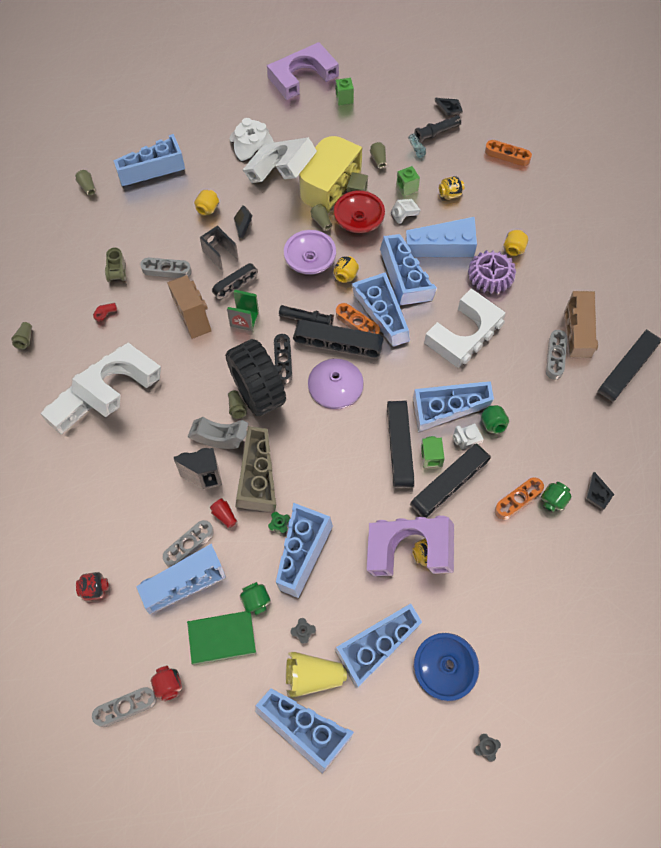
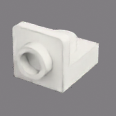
[390,199,421,224]
[453,424,484,450]

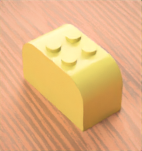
[299,136,362,214]

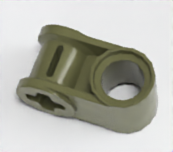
[105,247,126,282]

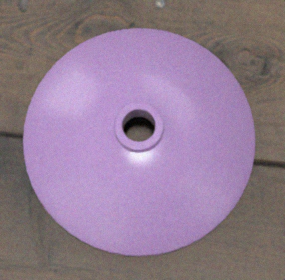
[284,230,336,274]
[308,359,364,409]

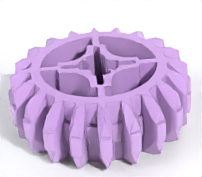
[468,250,516,294]

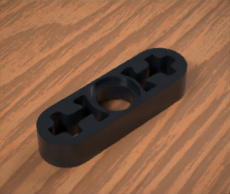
[212,263,258,299]
[274,334,293,384]

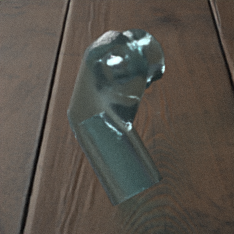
[408,133,426,158]

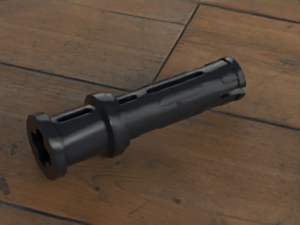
[414,115,462,143]
[279,305,334,325]

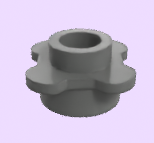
[290,618,316,644]
[475,734,501,762]

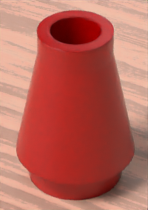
[210,498,238,529]

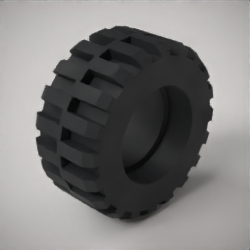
[225,339,286,416]

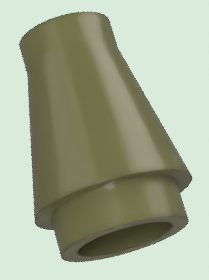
[370,142,387,168]
[75,170,96,196]
[310,204,332,231]
[11,322,32,350]
[228,390,248,419]

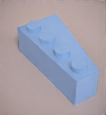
[113,134,185,186]
[380,234,437,305]
[352,272,410,347]
[413,381,494,432]
[276,503,333,598]
[136,544,226,614]
[335,604,422,688]
[255,689,354,774]

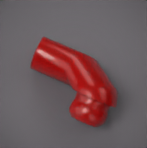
[93,303,117,322]

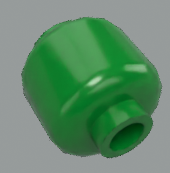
[481,405,509,434]
[541,481,572,512]
[240,582,271,615]

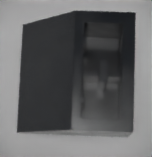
[174,448,222,489]

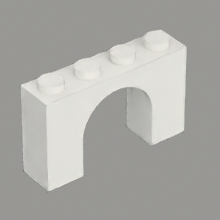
[243,137,317,183]
[424,288,506,368]
[72,343,161,417]

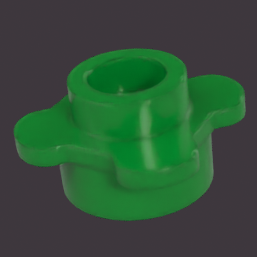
[268,512,291,533]

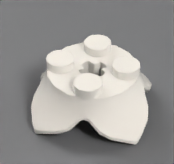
[229,118,274,161]

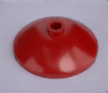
[334,191,385,233]

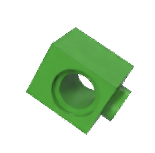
[335,78,354,105]
[396,166,420,196]
[421,436,445,468]

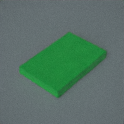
[187,611,257,665]

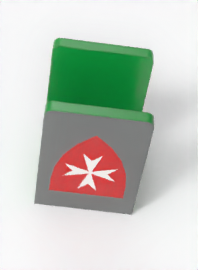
[227,290,259,331]

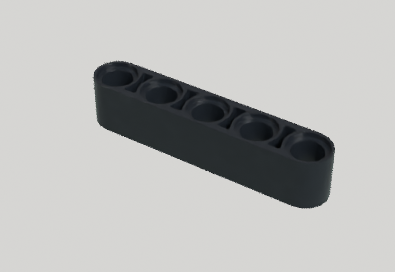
[293,320,384,358]
[597,329,661,402]
[387,400,414,489]
[410,443,491,518]

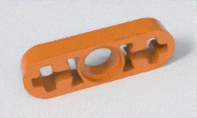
[485,140,532,166]
[336,303,380,335]
[495,477,544,520]

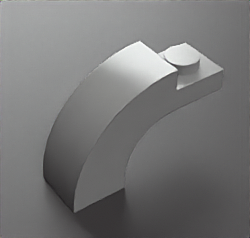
[188,417,248,449]

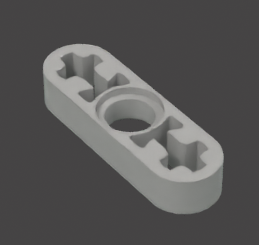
[140,258,192,278]
[546,330,567,380]
[163,520,214,567]
[92,687,156,727]

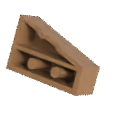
[167,275,212,339]
[564,291,598,358]

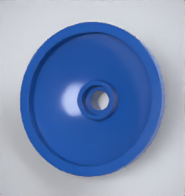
[414,633,480,701]

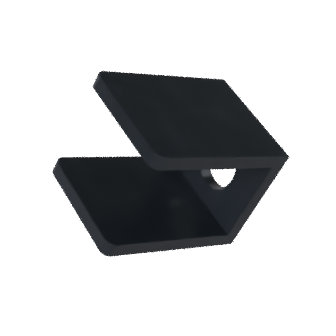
[199,225,238,269]

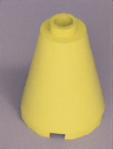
[286,652,347,698]

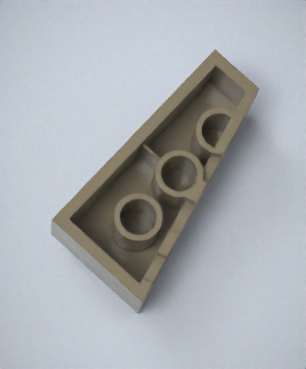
[235,426,276,513]

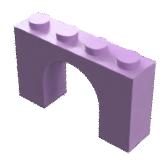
[267,42,339,100]
[367,515,454,576]

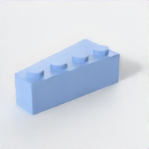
[405,217,477,257]

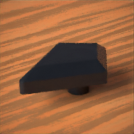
[435,98,463,116]
[234,206,253,239]
[586,472,614,510]

